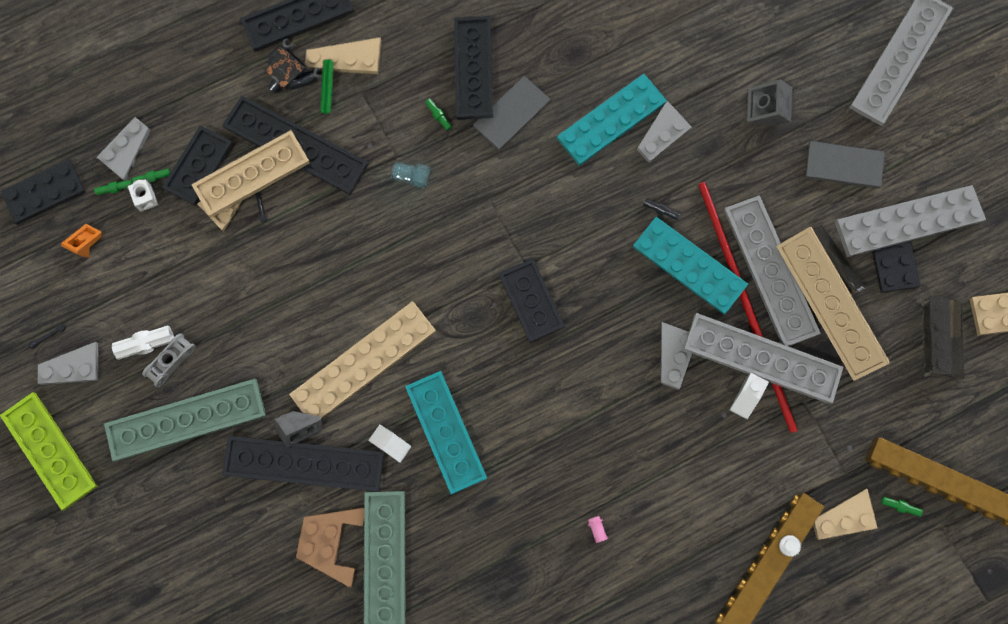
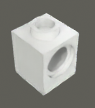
[128,179,158,212]

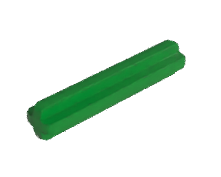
[320,59,334,114]

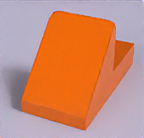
[61,224,102,258]

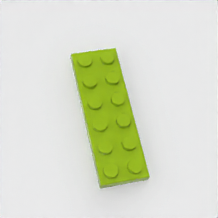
[0,392,98,511]

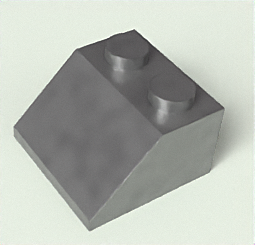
[747,80,792,125]

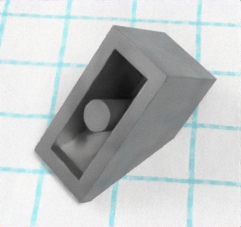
[275,411,322,447]

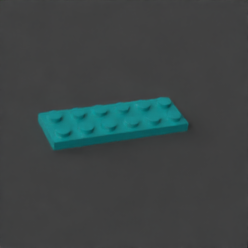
[557,74,667,166]
[633,217,748,315]
[405,371,487,495]

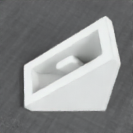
[368,425,412,463]

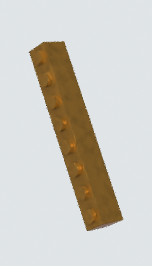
[865,437,1008,528]
[714,493,824,624]

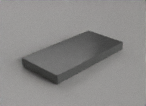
[473,76,551,151]
[805,141,885,189]

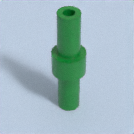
[425,99,453,131]
[132,168,171,183]
[94,180,133,195]
[881,496,923,517]

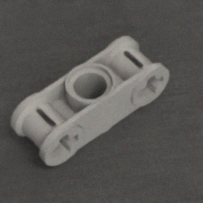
[142,333,196,388]

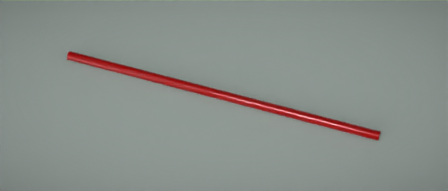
[698,182,798,433]

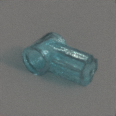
[391,162,431,188]

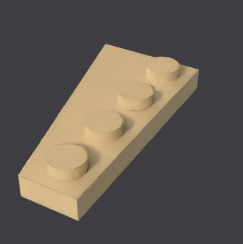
[305,38,381,74]

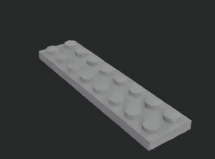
[850,0,953,126]
[835,185,986,257]
[724,195,821,346]
[683,313,843,404]

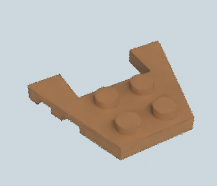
[296,508,365,587]

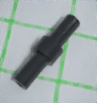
[643,198,680,220]

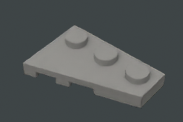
[637,101,692,163]
[97,117,150,181]
[660,322,692,390]
[38,342,98,385]

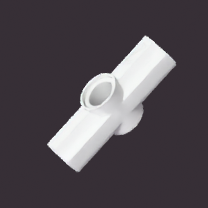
[112,326,174,360]

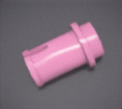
[588,516,608,543]

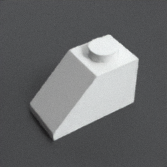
[730,373,769,419]

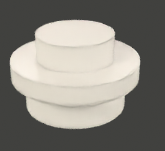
[779,536,801,556]

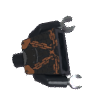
[267,39,322,93]

